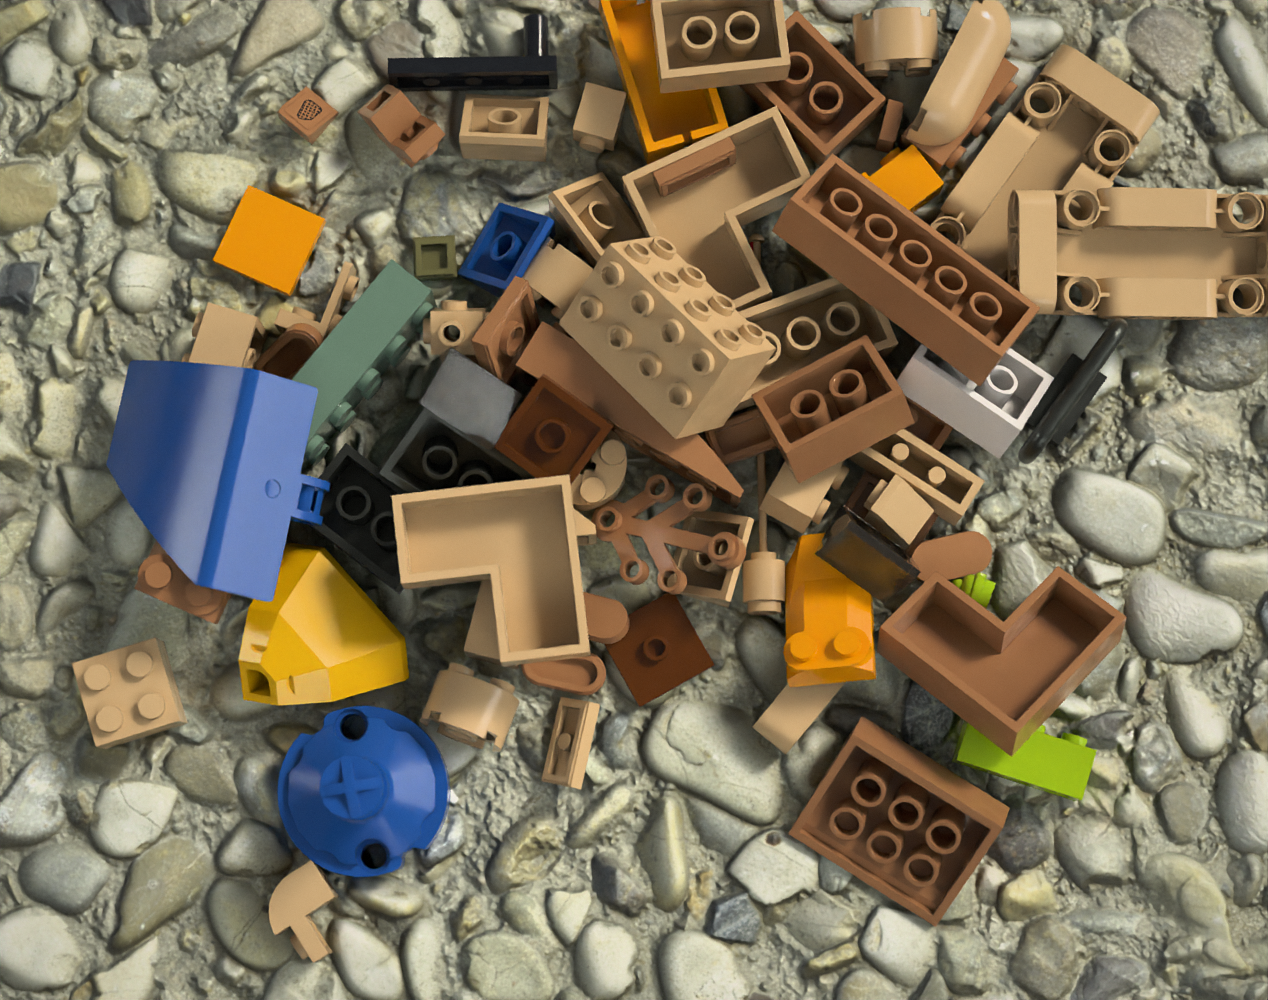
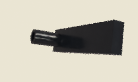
[388,14,558,92]

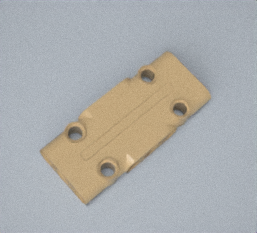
[930,44,1160,281]
[1008,187,1268,320]

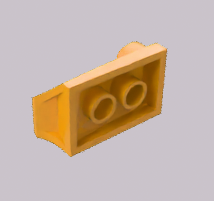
[783,531,876,687]

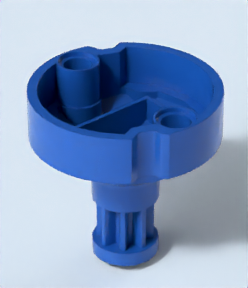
[277,706,450,877]

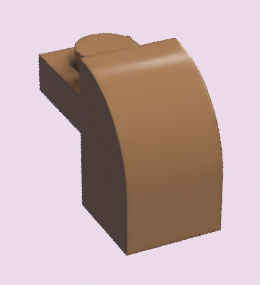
[357,84,446,168]

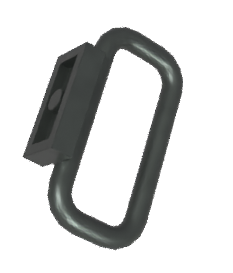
[1018,319,1128,464]

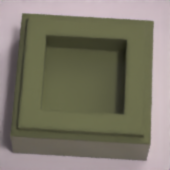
[412,235,458,282]

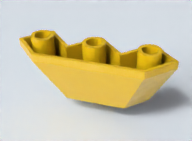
[238,543,409,706]

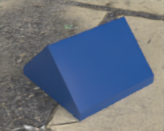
[457,202,556,298]

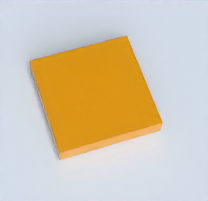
[213,185,326,297]

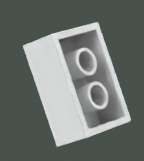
[896,344,1054,459]

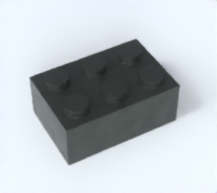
[379,392,535,493]
[308,443,407,595]

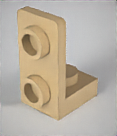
[274,261,360,340]

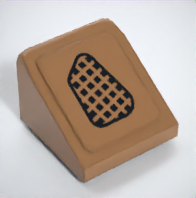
[277,86,339,145]

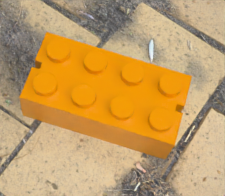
[599,0,729,165]

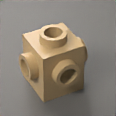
[423,300,486,363]

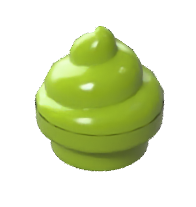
[951,572,996,609]

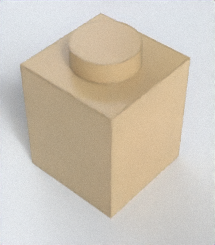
[573,82,627,153]

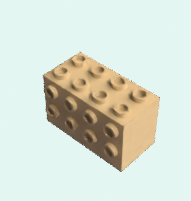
[559,236,777,439]

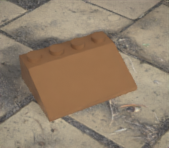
[788,716,1010,927]

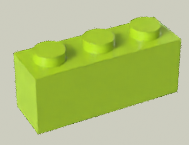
[952,720,1097,801]

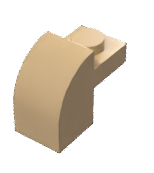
[268,860,339,963]

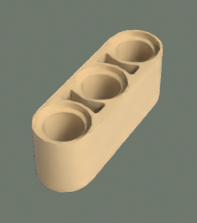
[752,682,845,755]

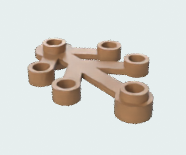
[591,474,746,595]

